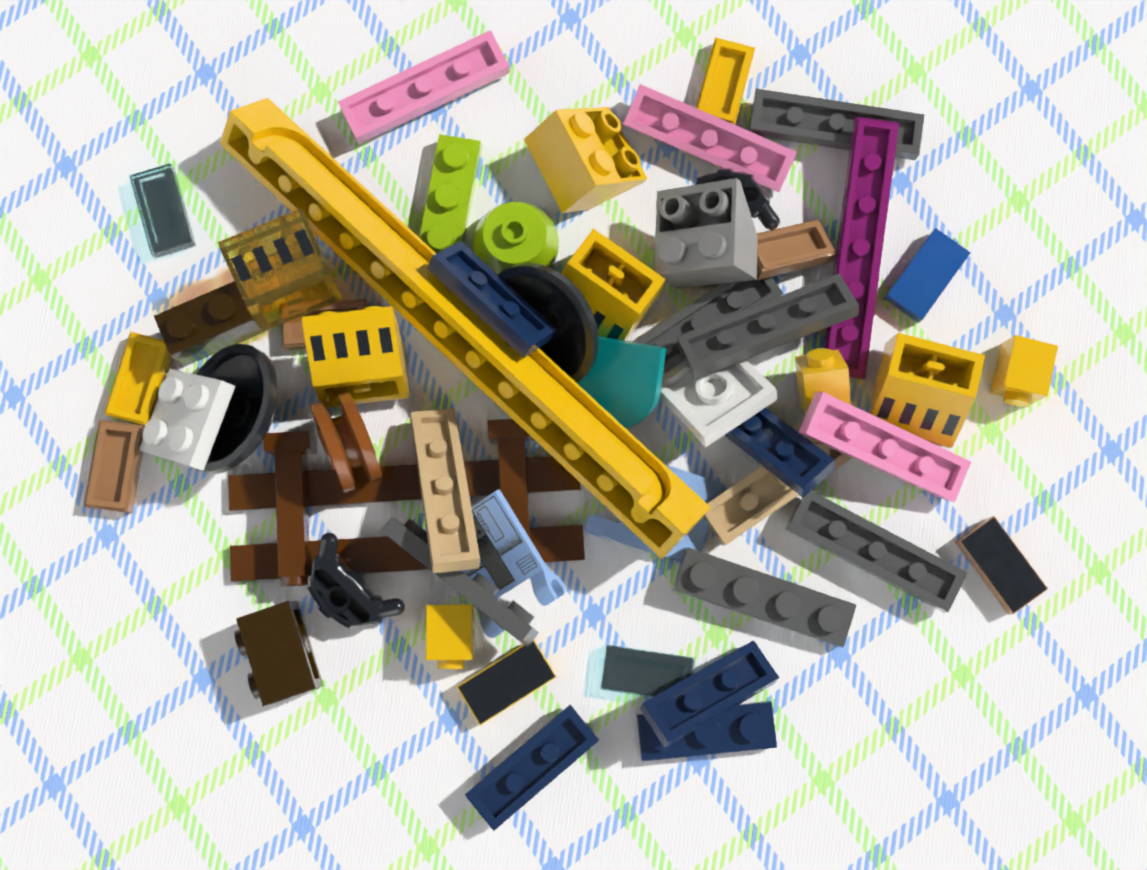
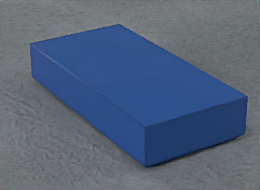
[883,228,971,323]

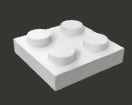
[660,360,777,447]
[139,369,235,471]

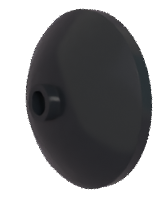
[498,263,599,383]
[196,344,278,474]

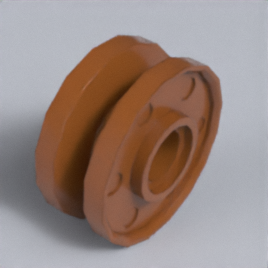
[309,391,382,494]

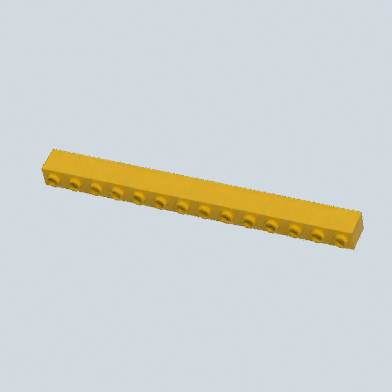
[220,98,711,559]

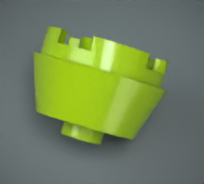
[473,201,559,275]

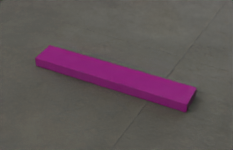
[823,117,899,380]

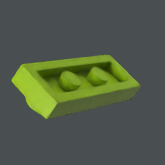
[419,134,482,254]

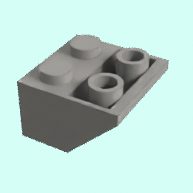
[654,178,758,289]

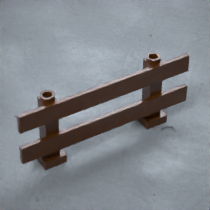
[228,419,585,587]

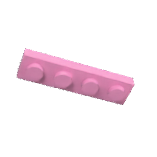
[338,30,510,144]
[623,84,797,193]
[798,391,971,502]

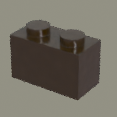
[154,281,265,366]
[234,600,324,706]

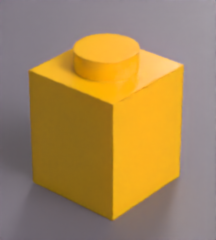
[990,335,1058,407]
[795,348,851,416]
[426,604,475,669]

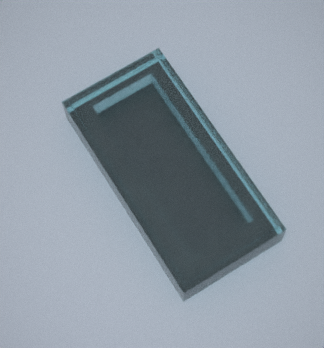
[129,163,196,258]
[600,644,696,697]

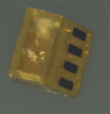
[218,208,343,332]

